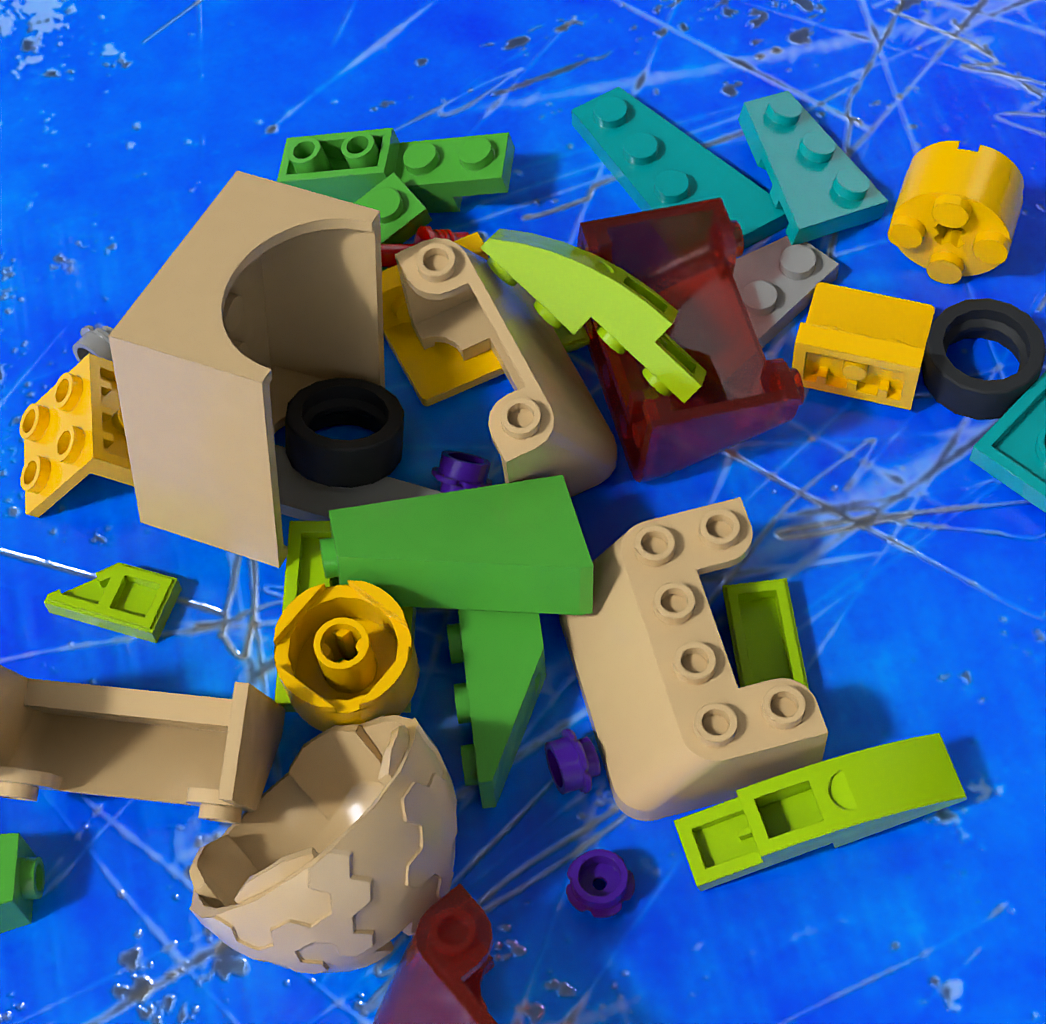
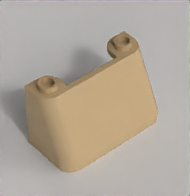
[395,238,617,497]

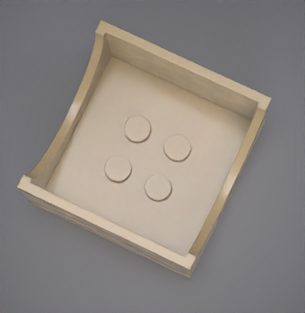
[108,171,385,568]

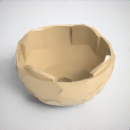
[189,715,457,974]

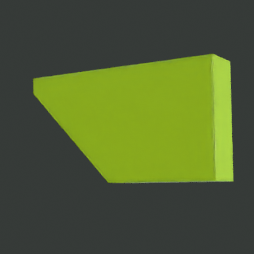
[44,562,182,643]

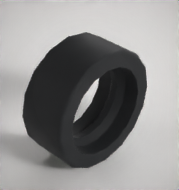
[921,298,1046,420]
[285,378,404,488]

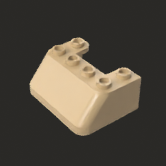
[559,497,828,821]

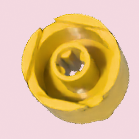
[887,141,1024,284]
[273,580,420,732]

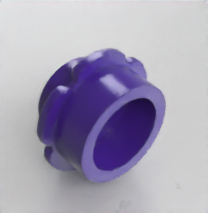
[431,451,493,493]
[545,728,601,795]
[566,849,635,918]

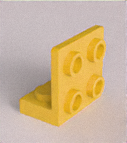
[382,232,505,406]
[790,282,935,410]
[19,353,134,518]

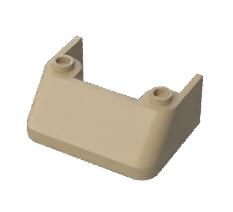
[0,665,286,824]

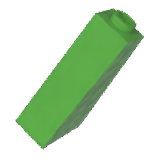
[319,475,594,615]

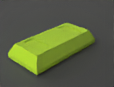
[722,578,809,689]

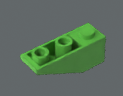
[447,609,546,808]

